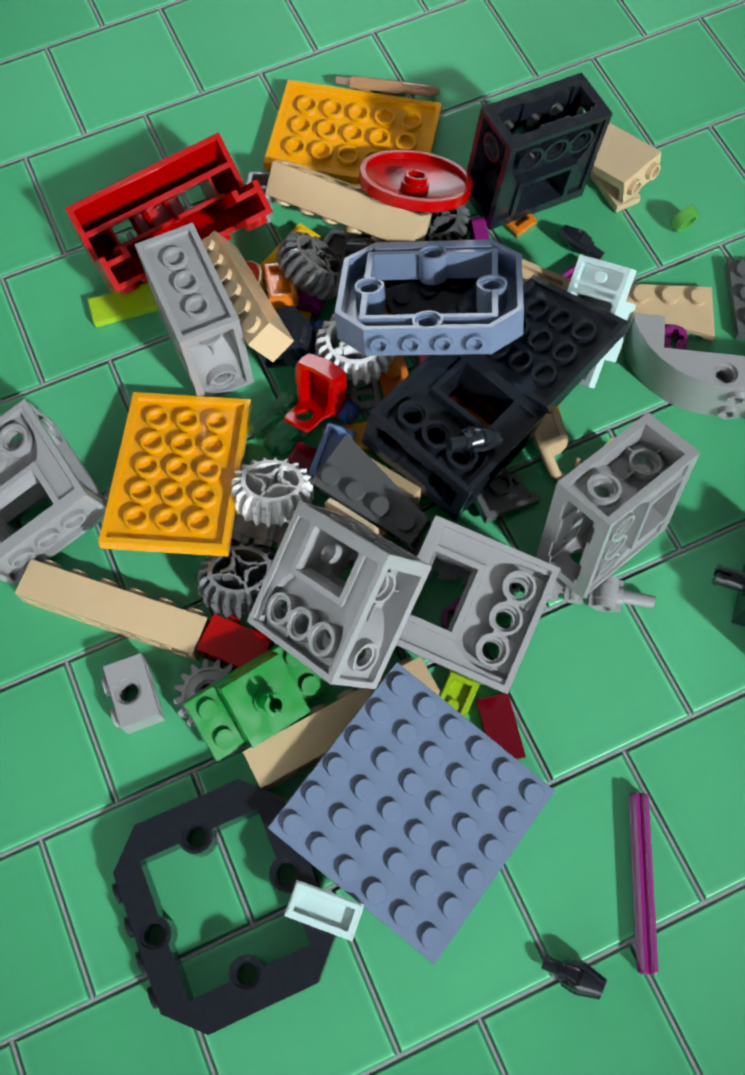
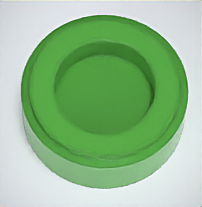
[670,205,700,232]

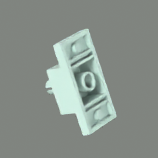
[567,254,637,388]

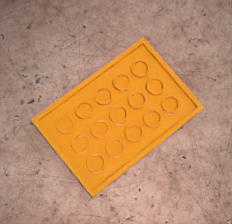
[263,80,442,184]
[98,392,252,557]

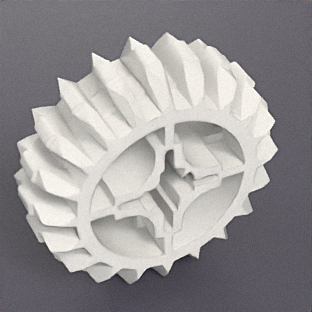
[315,314,394,386]
[230,457,314,528]

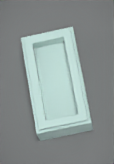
[284,880,365,941]

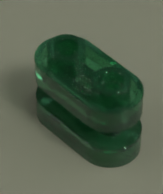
[248,392,316,456]

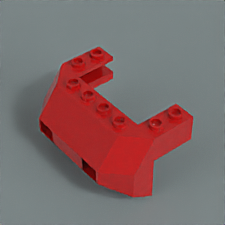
[65,132,273,296]

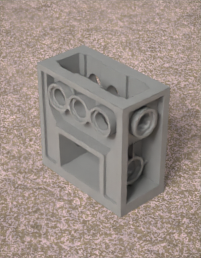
[135,222,254,397]
[0,399,107,585]
[536,412,700,599]
[247,501,432,689]
[396,515,561,694]

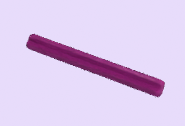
[629,793,659,975]

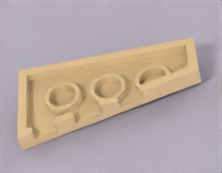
[626,284,715,342]

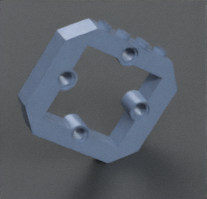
[335,239,524,356]

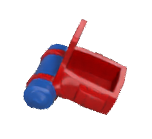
[284,353,360,433]

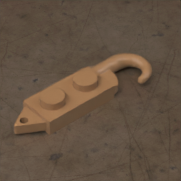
[335,75,440,96]

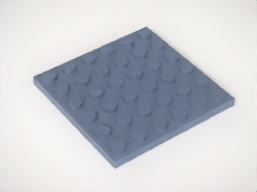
[267,662,555,964]

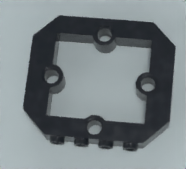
[112,779,337,1035]

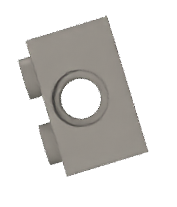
[101,653,166,734]

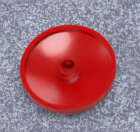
[359,150,473,212]

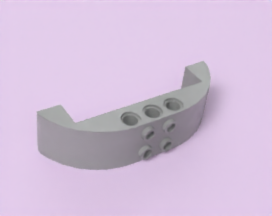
[622,313,745,419]

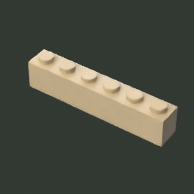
[266,160,432,242]
[202,230,294,362]
[14,559,209,661]
[243,657,440,791]

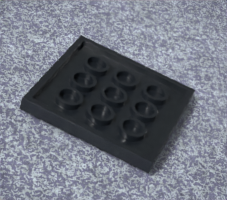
[474,275,629,415]

